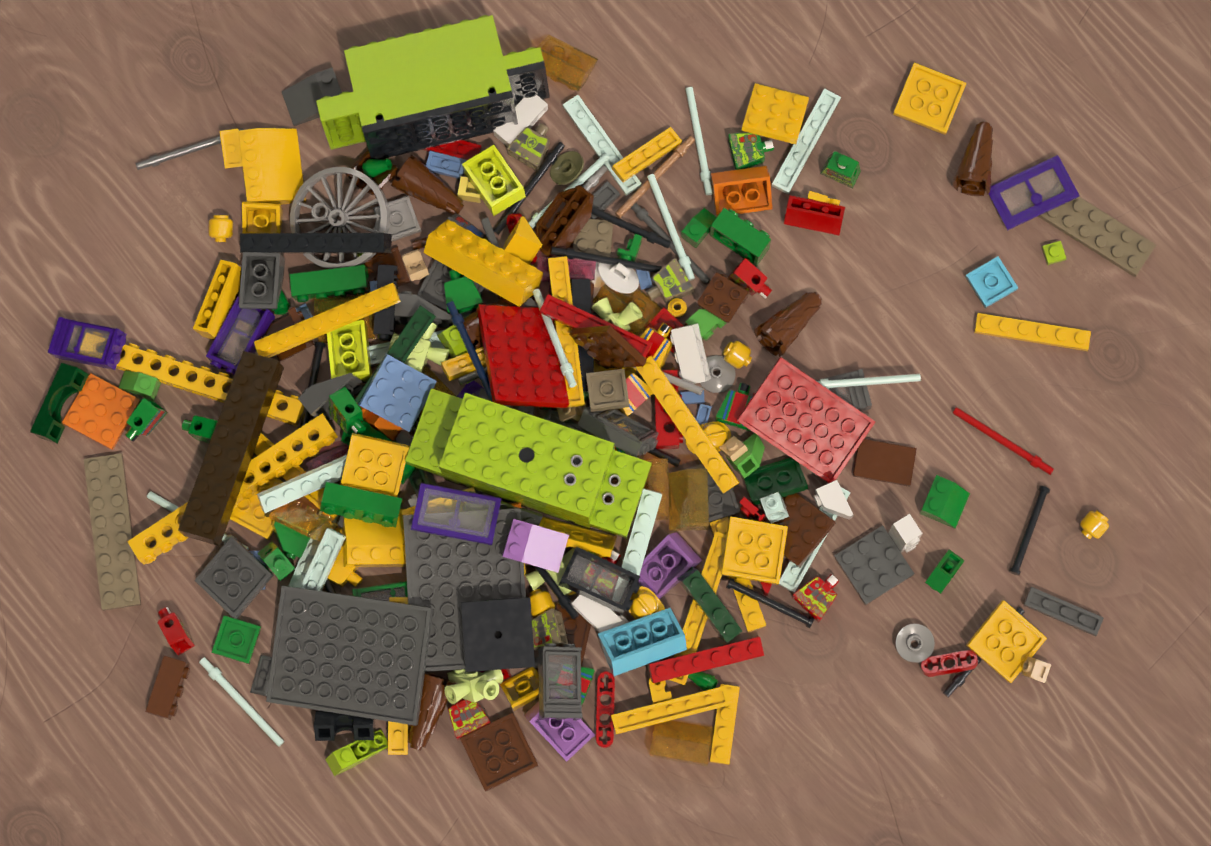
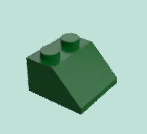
[920,475,970,529]

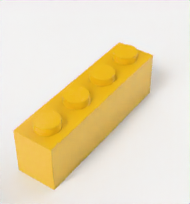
[193,260,242,340]

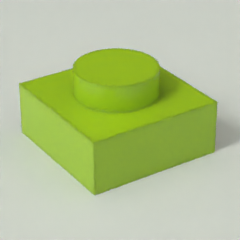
[1042,241,1066,265]

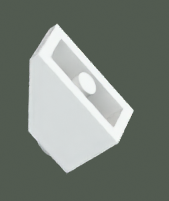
[813,480,853,520]

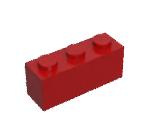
[784,195,845,236]

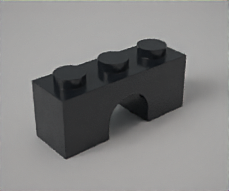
[314,711,376,741]

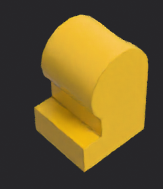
[649,677,672,704]

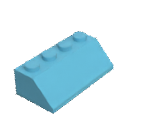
[598,608,687,676]

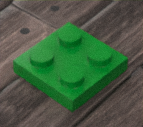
[212,616,262,665]

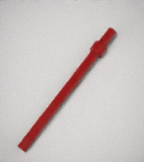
[953,407,1054,475]

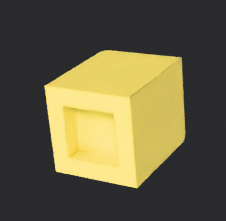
[458,176,481,203]

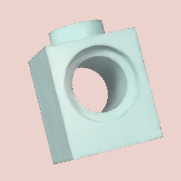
[760,492,789,523]

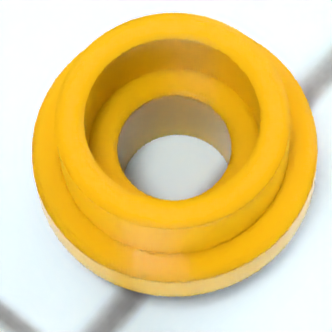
[668,298,687,317]

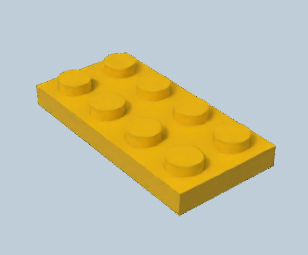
[539,517,617,557]

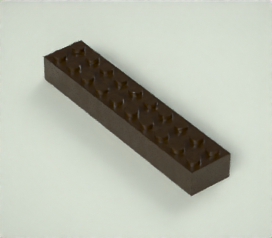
[178,351,284,546]

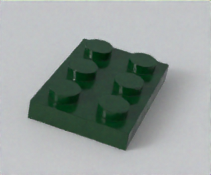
[742,458,808,506]

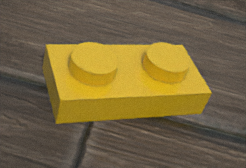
[220,129,243,169]

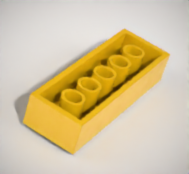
[423,219,543,307]

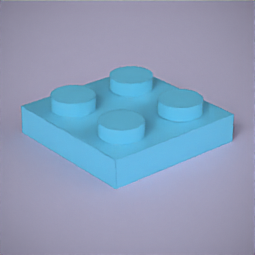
[965,256,1018,308]

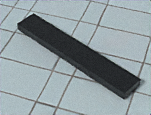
[570,279,594,393]

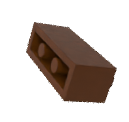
[145,656,190,720]

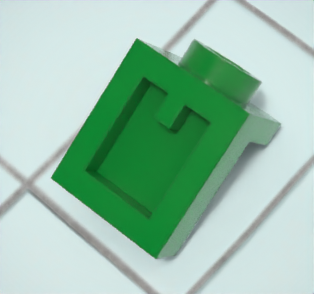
[617,234,642,261]

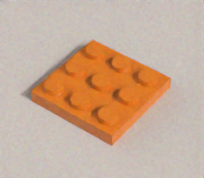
[62,373,141,450]

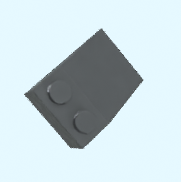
[282,67,342,126]
[239,252,285,309]
[394,291,453,328]
[298,373,366,422]

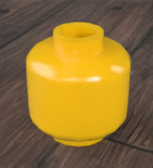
[208,215,233,242]
[723,341,752,369]
[1080,510,1109,539]
[530,589,555,617]

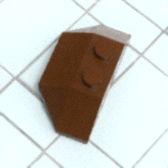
[536,185,594,258]

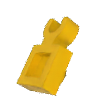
[807,191,840,205]

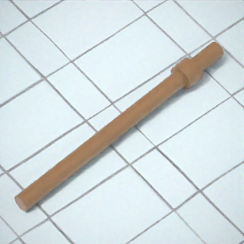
[615,136,695,218]

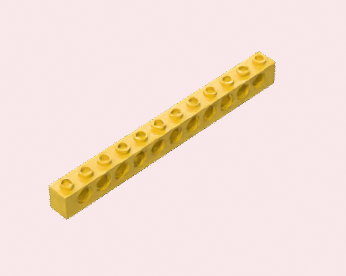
[79,332,304,427]
[127,413,338,565]

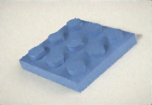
[358,354,437,432]

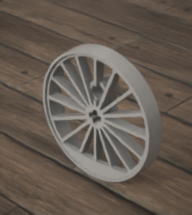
[290,167,390,269]

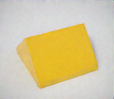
[242,202,283,233]
[503,216,542,265]
[499,667,539,711]

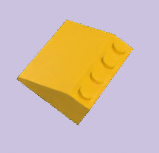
[238,128,306,205]
[343,509,406,567]

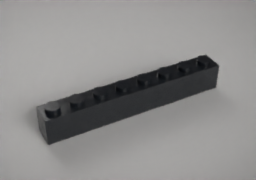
[240,233,392,254]

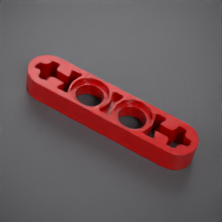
[596,671,615,748]

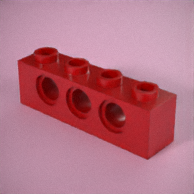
[655,370,683,449]

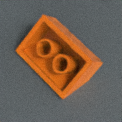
[711,166,773,217]

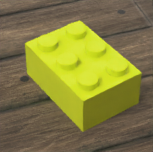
[462,145,526,216]
[327,320,372,382]

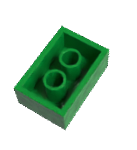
[710,208,771,267]

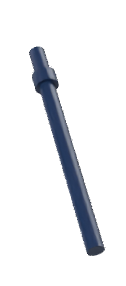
[446,301,493,402]

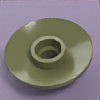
[550,151,584,185]

